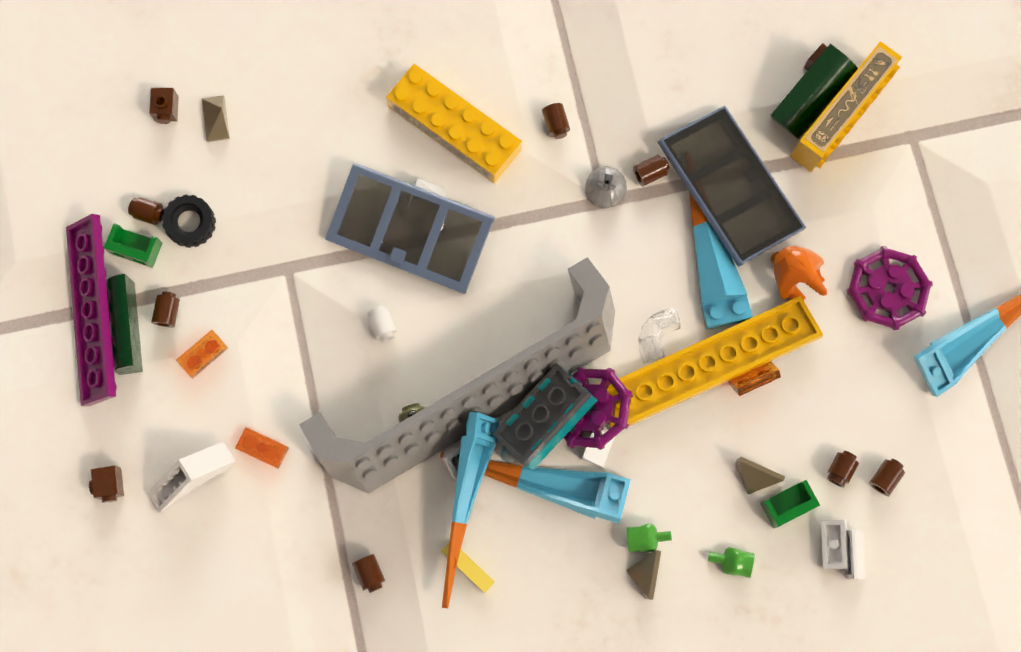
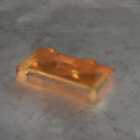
[176,330,228,379]
[728,361,781,396]
[235,427,289,469]

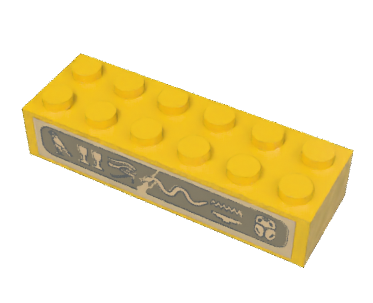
[790,41,902,172]
[386,64,522,184]

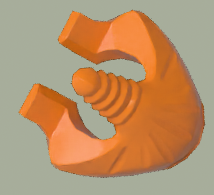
[771,245,827,300]

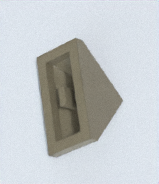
[202,95,230,142]
[735,457,785,494]
[626,550,661,600]

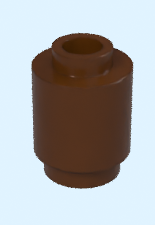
[128,197,164,225]
[827,450,859,488]

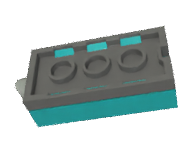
[492,363,598,470]

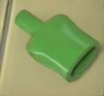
[627,524,672,552]
[708,547,755,578]

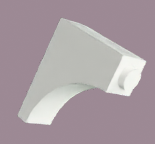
[147,442,235,513]

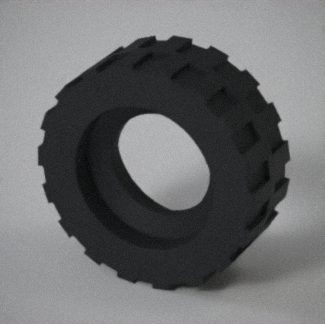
[162,194,216,248]

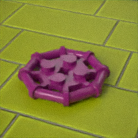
[847,246,933,330]
[564,367,633,450]

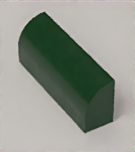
[770,43,858,140]
[107,274,143,375]

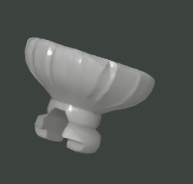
[585,166,627,208]

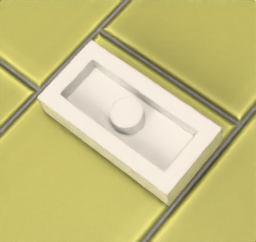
[821,520,849,569]

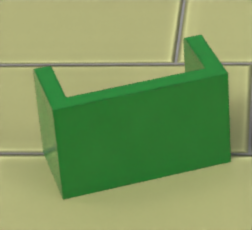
[104,223,163,268]
[760,480,820,528]

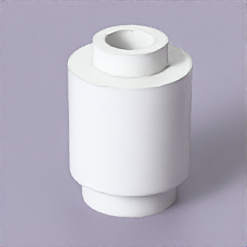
[367,306,397,342]

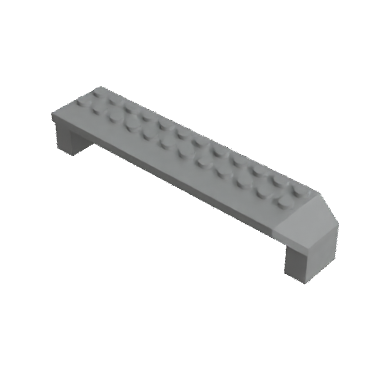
[299,257,615,493]

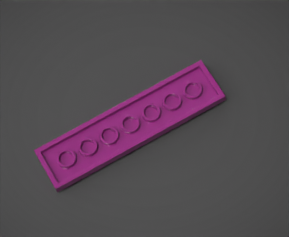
[66,214,117,406]

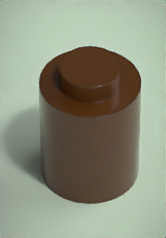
[542,103,571,139]
[633,155,670,187]
[151,291,180,328]
[869,459,905,497]
[352,554,385,593]

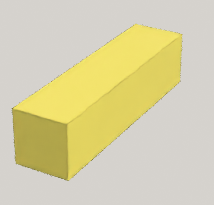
[441,543,495,593]

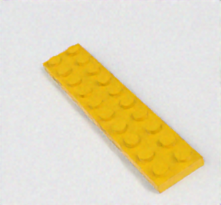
[607,296,823,428]

